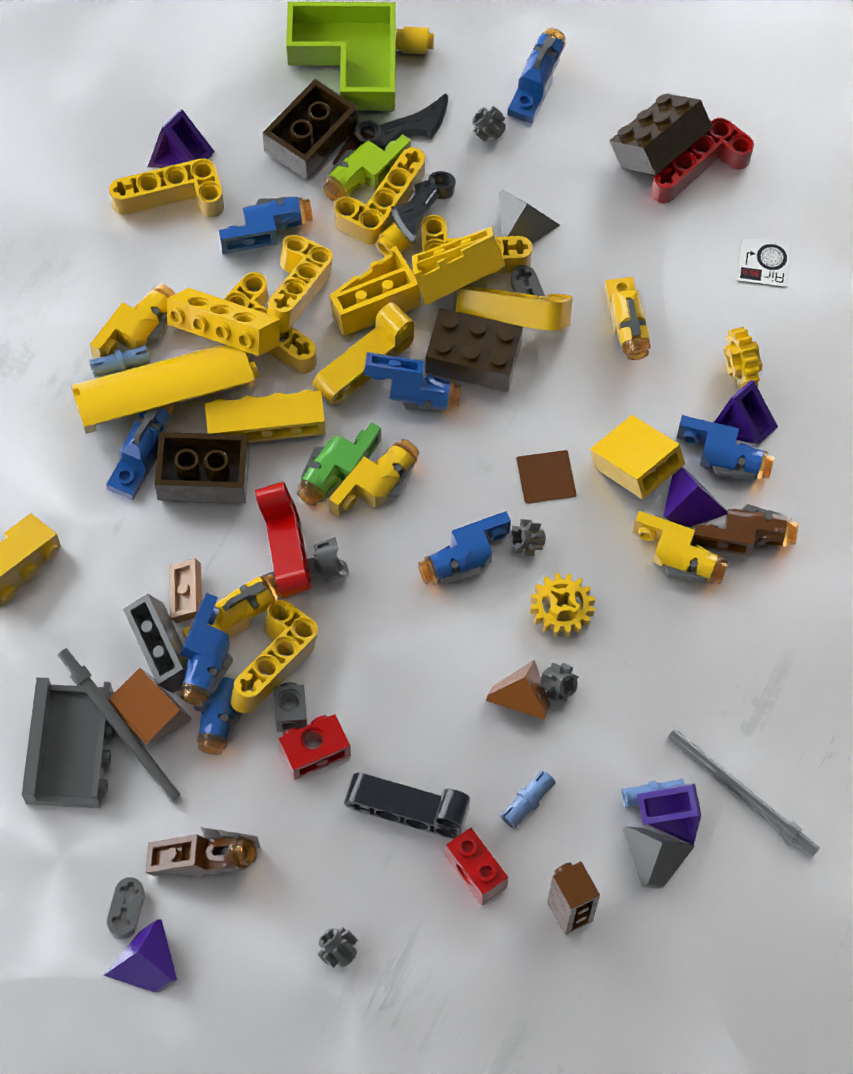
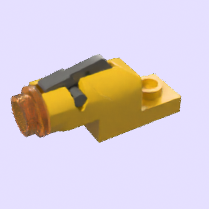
[604,277,651,360]
[90,284,176,359]
[329,439,419,518]
[632,511,729,584]
[182,574,281,640]

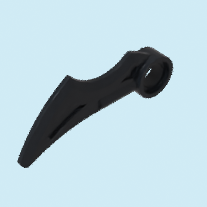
[354,93,448,148]
[391,171,456,244]

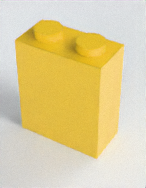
[590,415,685,499]

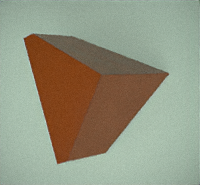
[486,659,550,720]

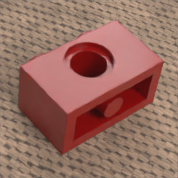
[278,714,351,780]
[445,827,509,906]

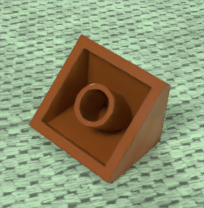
[108,668,192,745]

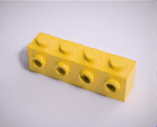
[205,390,326,443]

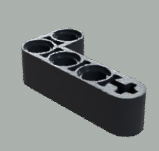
[344,773,470,839]

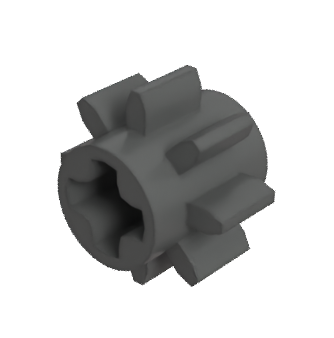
[472,106,506,142]
[509,519,546,557]
[540,663,579,701]
[318,927,358,968]

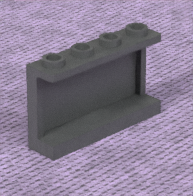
[22,677,114,808]

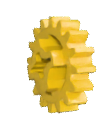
[723,327,762,388]
[530,573,595,638]

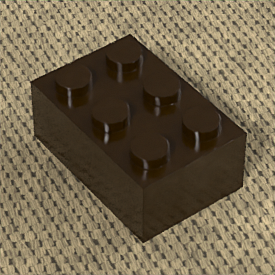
[262,79,358,180]
[609,93,713,175]
[425,308,523,392]
[155,432,250,503]

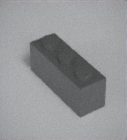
[123,594,188,693]

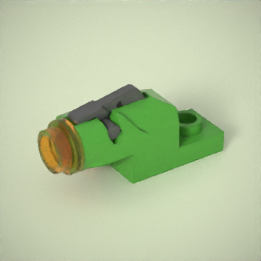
[297,422,381,506]

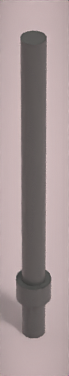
[57,648,181,802]
[668,729,820,857]

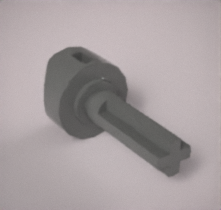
[262,537,349,591]

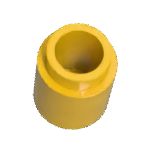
[395,26,434,55]
[376,222,417,257]

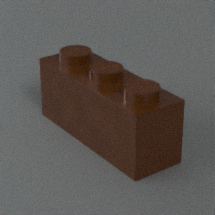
[547,861,600,935]

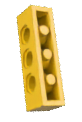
[167,288,280,356]

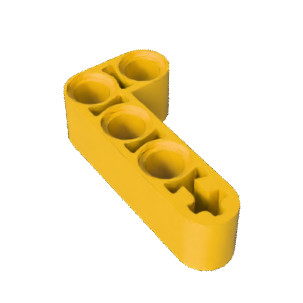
[334,147,425,245]
[109,158,224,217]
[421,215,533,273]
[267,235,333,333]
[224,272,317,374]
[456,285,573,331]
[312,302,414,406]
[231,600,318,714]

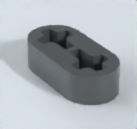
[511,265,545,296]
[107,877,145,939]

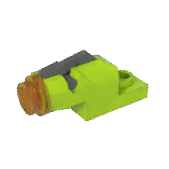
[322,134,411,202]

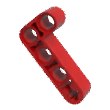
[651,118,754,203]
[255,481,312,599]

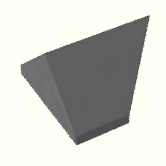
[499,190,560,243]
[622,826,695,888]

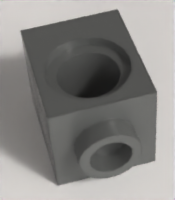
[273,682,307,732]

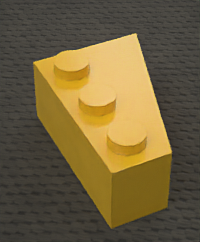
[412,226,505,305]
[329,245,421,336]
[0,513,61,607]

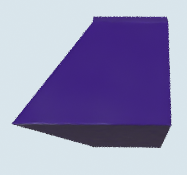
[147,109,215,168]
[714,381,778,444]
[663,467,728,528]
[637,784,702,845]
[103,919,177,992]

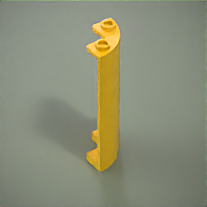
[71,344,259,434]

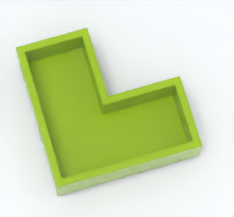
[286,1,396,111]

